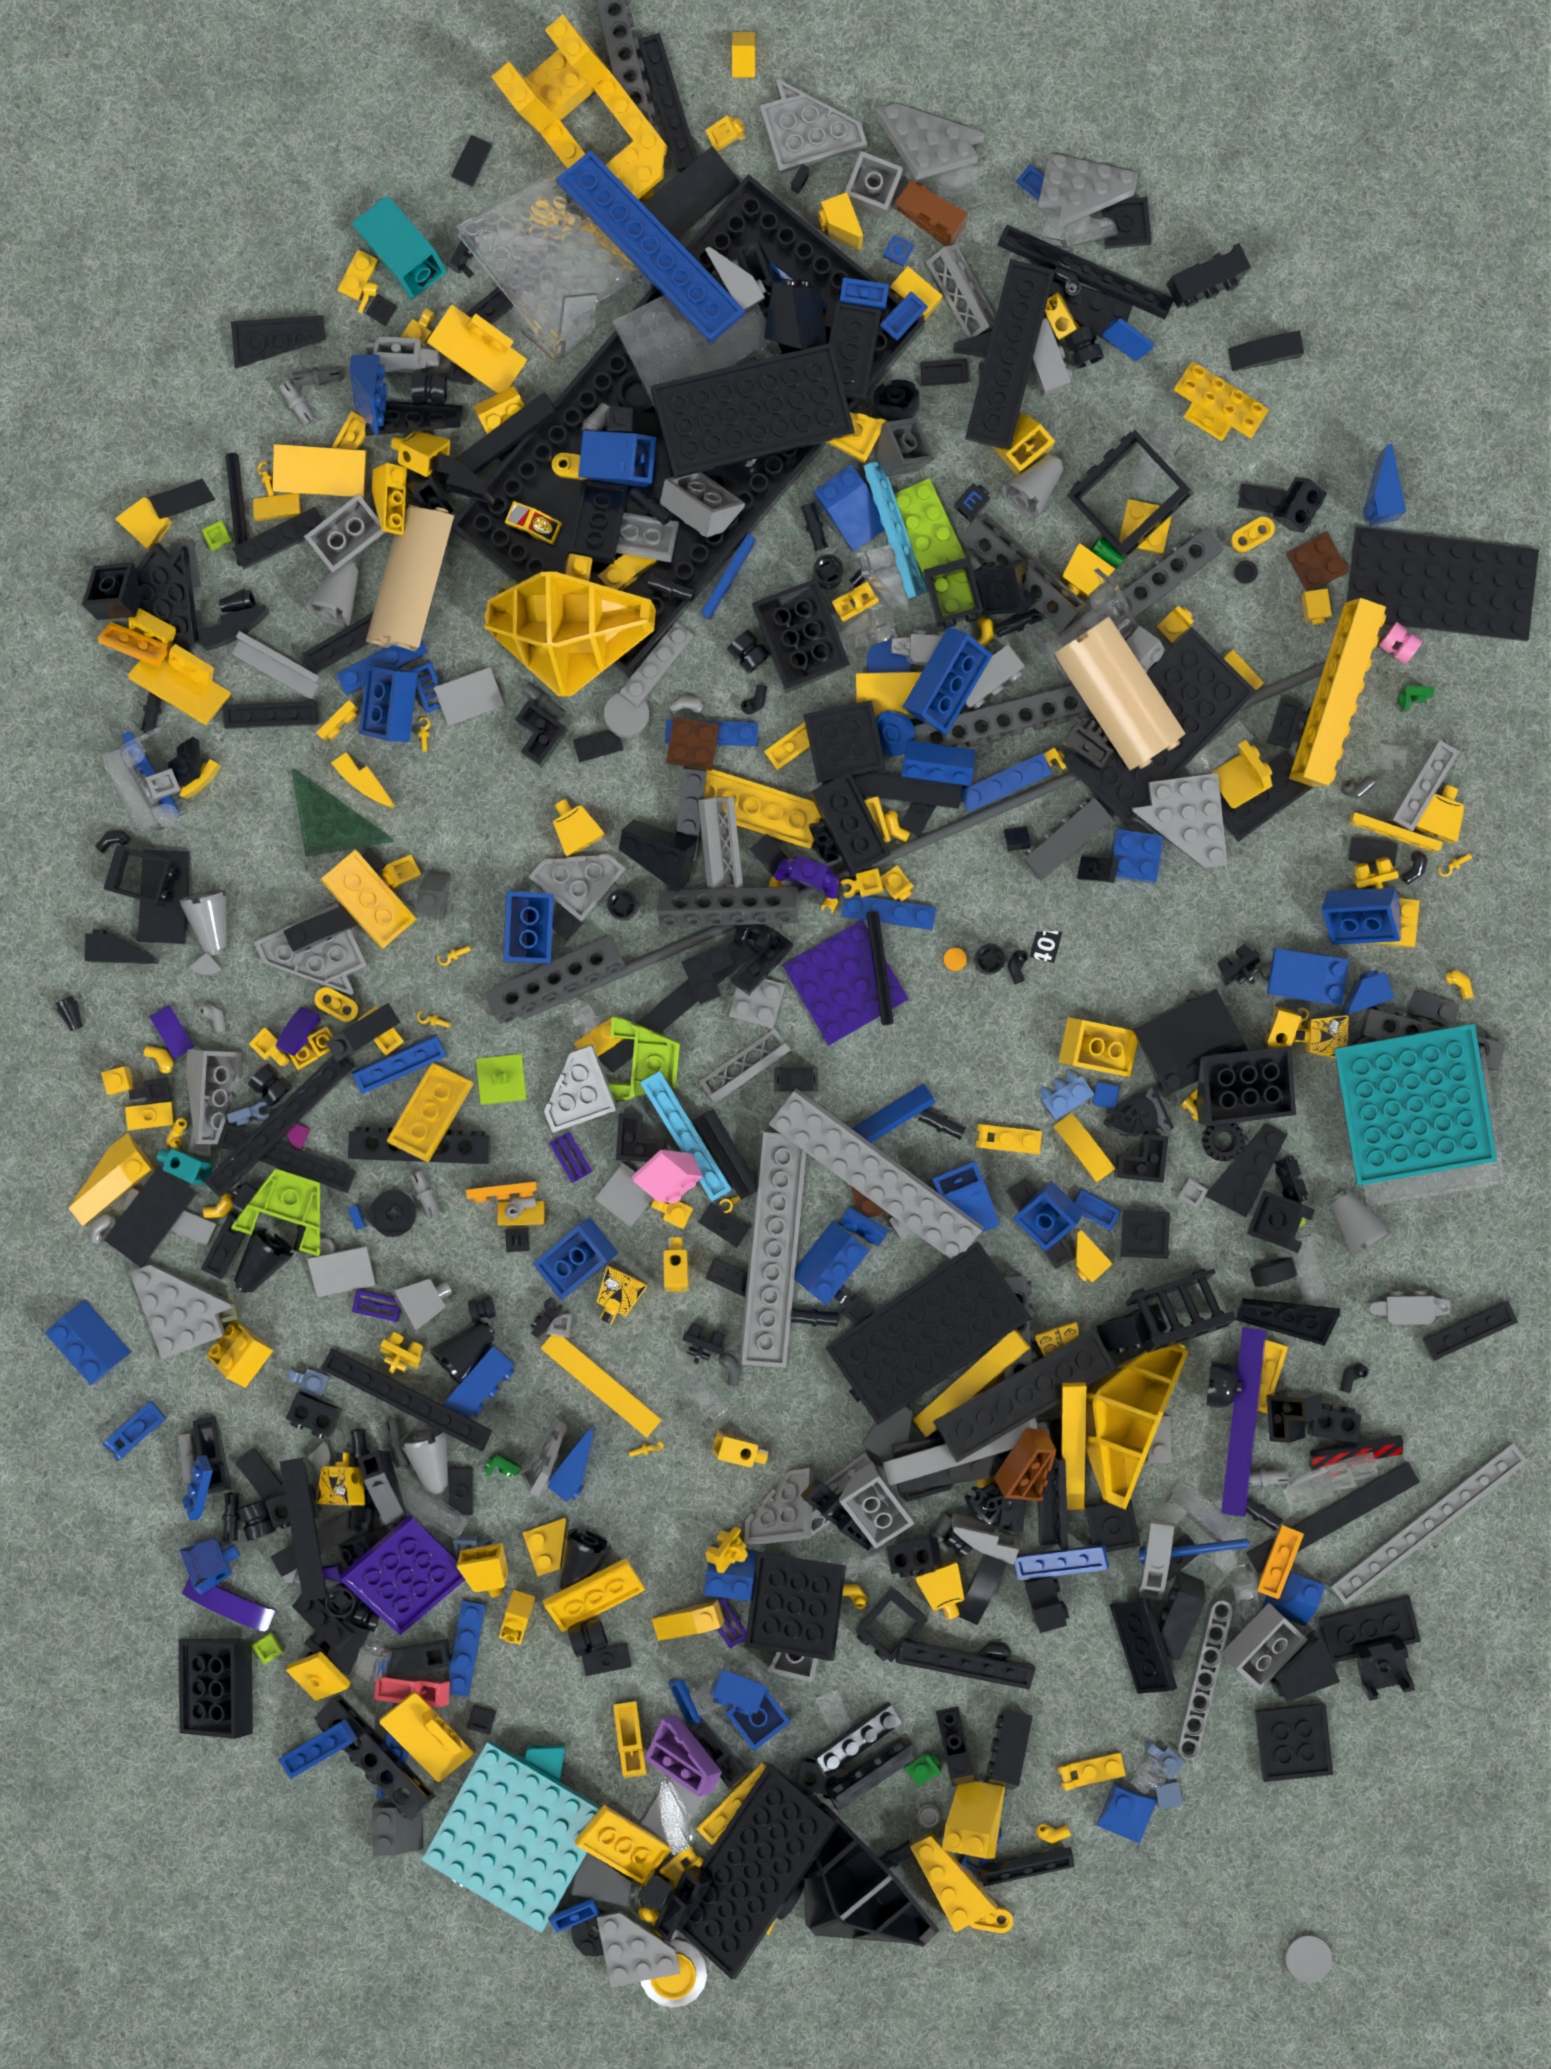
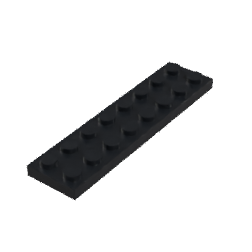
[965,259,1055,450]
[933,1328,1117,1463]
[891,1418,1062,1492]

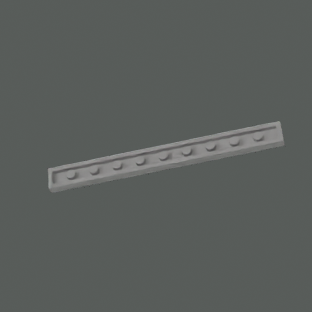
[1329,1442,1528,1606]

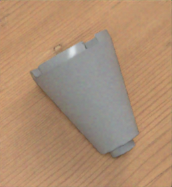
[1002,455,1063,518]
[306,561,359,627]
[179,890,227,955]
[1331,1191,1392,1258]
[400,1426,448,1494]

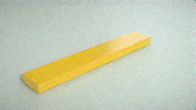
[913,1330,1030,1438]
[540,1335,662,1438]
[1061,1382,1087,1510]

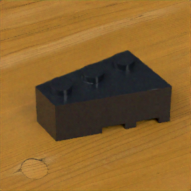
[619,819,696,892]
[985,1709,1033,1790]

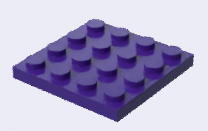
[782,919,909,1046]
[339,1514,465,1635]

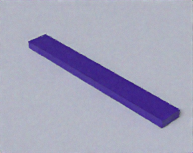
[1221,1327,1267,1517]

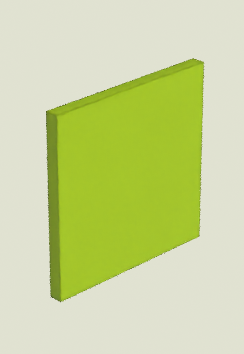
[476,1054,527,1105]

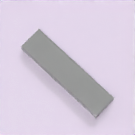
[122,1188,217,1246]

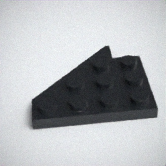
[136,543,199,653]

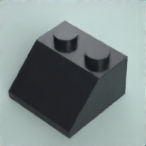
[82,563,141,620]

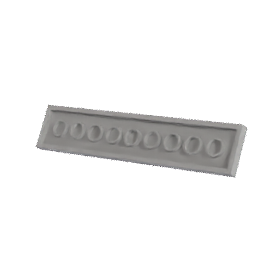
[769,1088,984,1259]
[739,1132,806,1368]

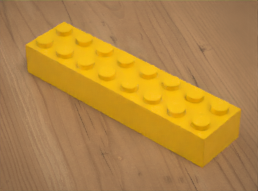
[1289,598,1386,787]

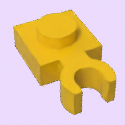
[841,868,884,898]

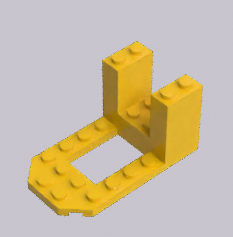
[491,14,667,199]

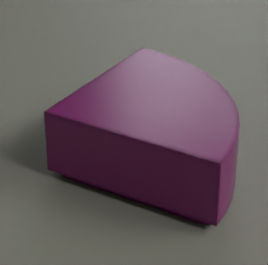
[287,1124,311,1151]

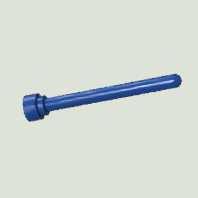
[1139,1539,1250,1565]

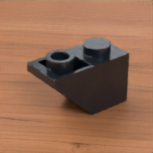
[339,1525,388,1566]

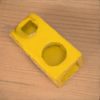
[1045,292,1080,340]

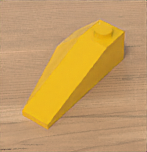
[69,1133,156,1226]

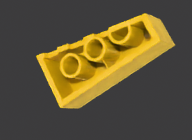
[910,1831,998,1932]

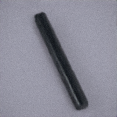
[225,453,248,567]
[866,911,894,1026]

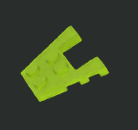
[607,1015,680,1101]
[231,1168,320,1256]

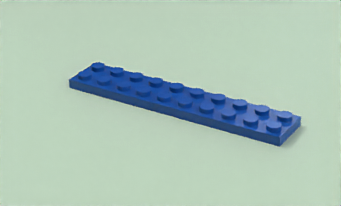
[556,150,745,344]

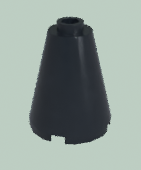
[234,1227,294,1293]
[430,1322,495,1385]
[559,1528,611,1590]

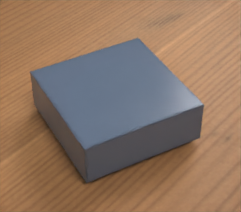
[1154,1780,1183,1810]

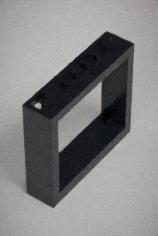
[1067,430,1194,558]

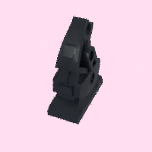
[1103,1086,1174,1137]
[964,1484,1025,1532]

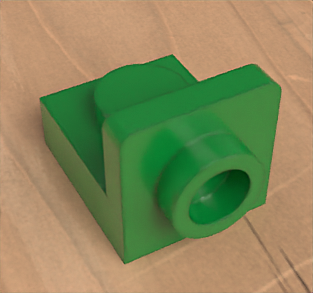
[1397,685,1434,712]
[484,1453,522,1477]
[905,1751,942,1787]

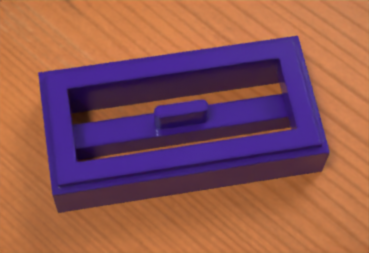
[549,1132,593,1183]
[352,1289,401,1322]
[717,1598,746,1649]

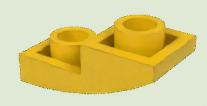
[179,759,221,799]
[287,1026,333,1071]

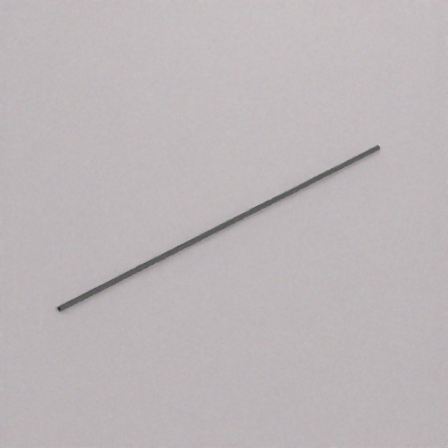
[521,661,1326,1020]

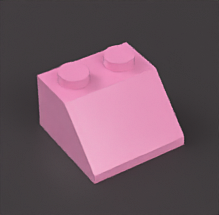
[632,1150,703,1204]

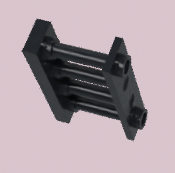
[1125,1268,1236,1354]

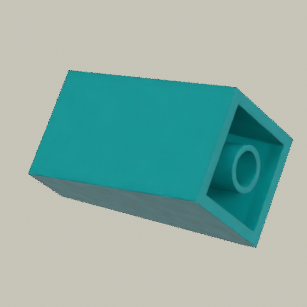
[352,195,447,301]

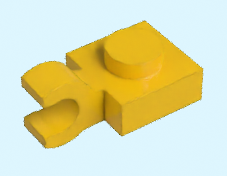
[401,308,436,347]
[249,1027,290,1067]
[651,1199,693,1229]

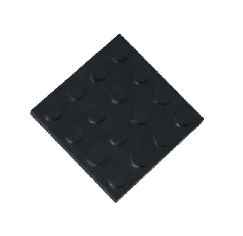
[744,1552,846,1661]

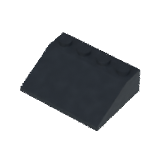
[752,578,850,693]
[1133,988,1248,1096]
[1197,1045,1296,1126]
[179,1638,253,1739]

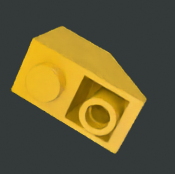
[499,1590,536,1645]

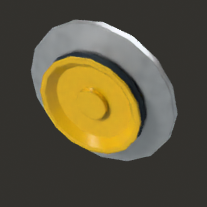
[641,1939,707,2008]

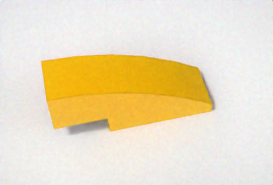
[331,752,395,809]
[1053,1113,1115,1183]
[613,1701,648,1779]

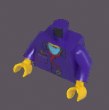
[768,856,839,914]

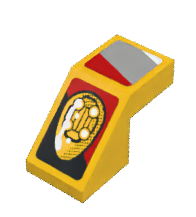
[505,501,562,545]

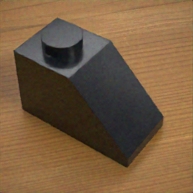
[406,472,454,514]

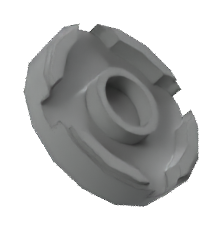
[603,693,649,738]
[1285,1934,1332,1983]

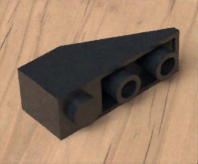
[358,1450,407,1526]
[378,1639,451,1674]
[936,1706,975,1787]

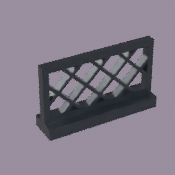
[693,1109,757,1200]

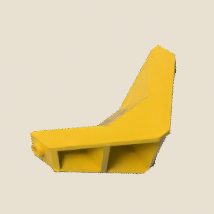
[484,572,656,696]
[1085,1343,1189,1510]

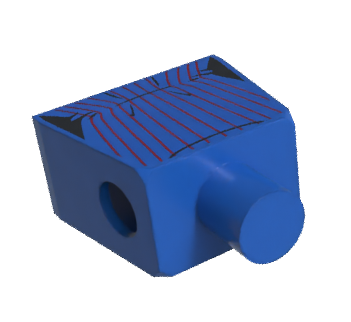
[179,1539,240,1595]

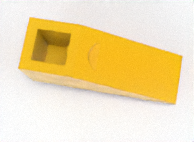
[372,463,407,536]

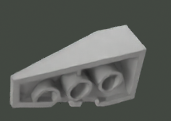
[186,1049,242,1144]

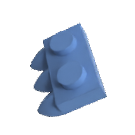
[1041,1069,1094,1120]

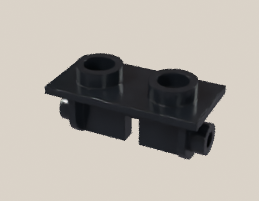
[1274,1156,1308,1203]
[350,1482,375,1530]

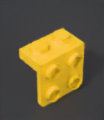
[1211,740,1273,808]

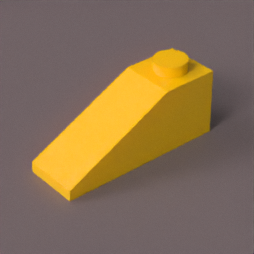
[598,554,658,591]
[651,1599,724,1641]

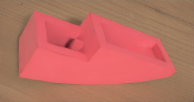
[374,1675,450,1707]

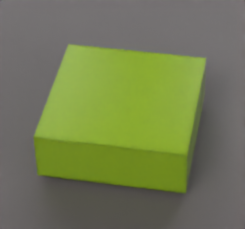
[201,520,233,551]
[252,1632,284,1665]

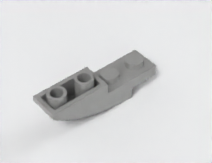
[1138,1520,1175,1600]

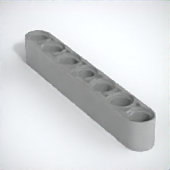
[883,1418,1039,1485]
[1176,1597,1232,1759]

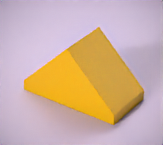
[732,32,755,78]

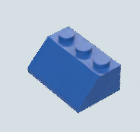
[359,665,418,742]
[900,740,975,787]
[1322,888,1401,945]
[503,891,554,964]
[794,1221,870,1306]
[45,1300,131,1385]

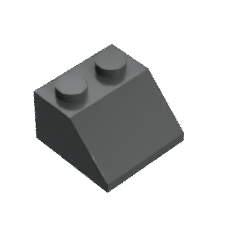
[877,417,934,477]
[371,1802,423,1856]

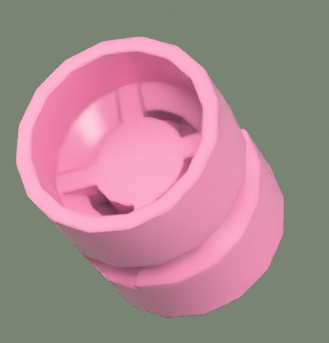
[1378,621,1423,665]

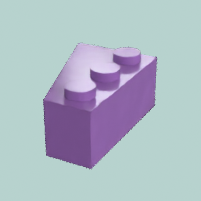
[644,1715,722,1797]

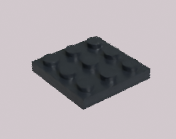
[803,700,886,783]
[1255,1703,1333,1782]

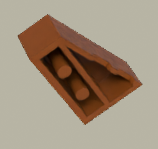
[894,180,968,246]
[994,1428,1056,1501]

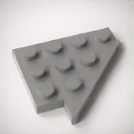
[760,80,867,174]
[875,103,985,180]
[1037,153,1138,227]
[1131,773,1228,868]
[254,903,368,995]
[130,1264,235,1359]

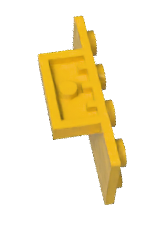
[427,305,527,394]
[1174,361,1269,441]
[128,644,231,725]
[379,1691,474,1782]

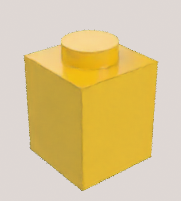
[1301,589,1332,626]
[101,1066,135,1095]

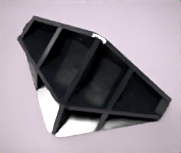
[804,1803,940,1947]

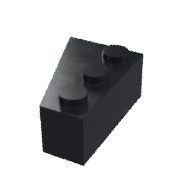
[1166,243,1251,309]
[1158,1572,1206,1660]

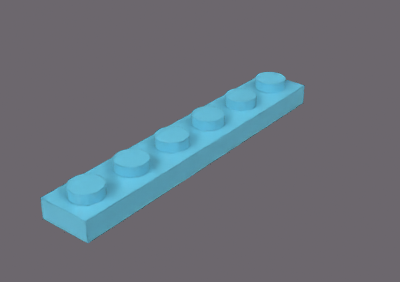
[864,462,927,599]
[640,1070,732,1201]

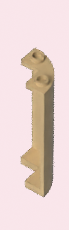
[366,505,454,651]
[1053,617,1186,770]

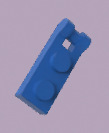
[103,1401,167,1461]
[182,1455,212,1521]

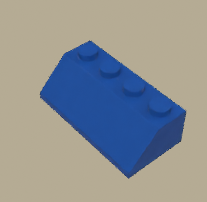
[902,627,992,735]

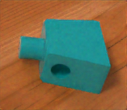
[156,1148,216,1186]
[516,1744,566,1782]

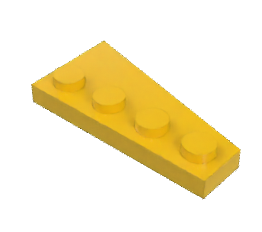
[826,412,887,463]

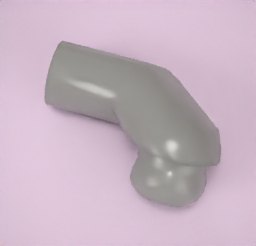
[668,695,703,715]
[198,1003,226,1033]
[505,1196,536,1219]
[89,1214,117,1244]

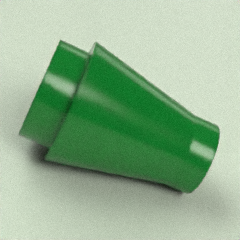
[1090,536,1125,569]

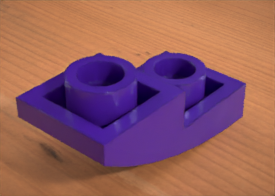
[149,1005,194,1059]
[275,1007,321,1056]

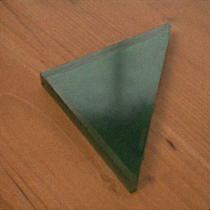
[291,769,394,857]

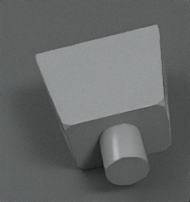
[392,1279,452,1332]

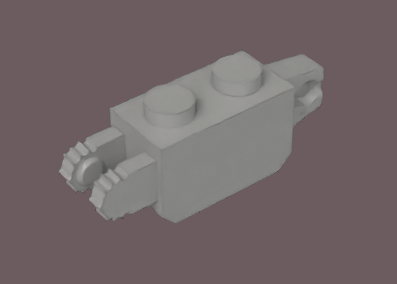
[358,336,440,373]
[890,630,945,665]
[1365,1291,1451,1325]

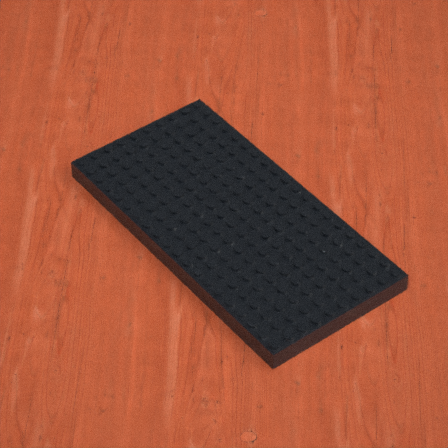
[451,174,925,678]

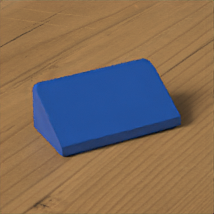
[1102,318,1155,361]
[548,1899,600,1933]

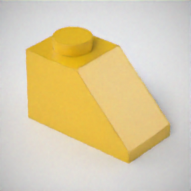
[1074,1229,1112,1283]

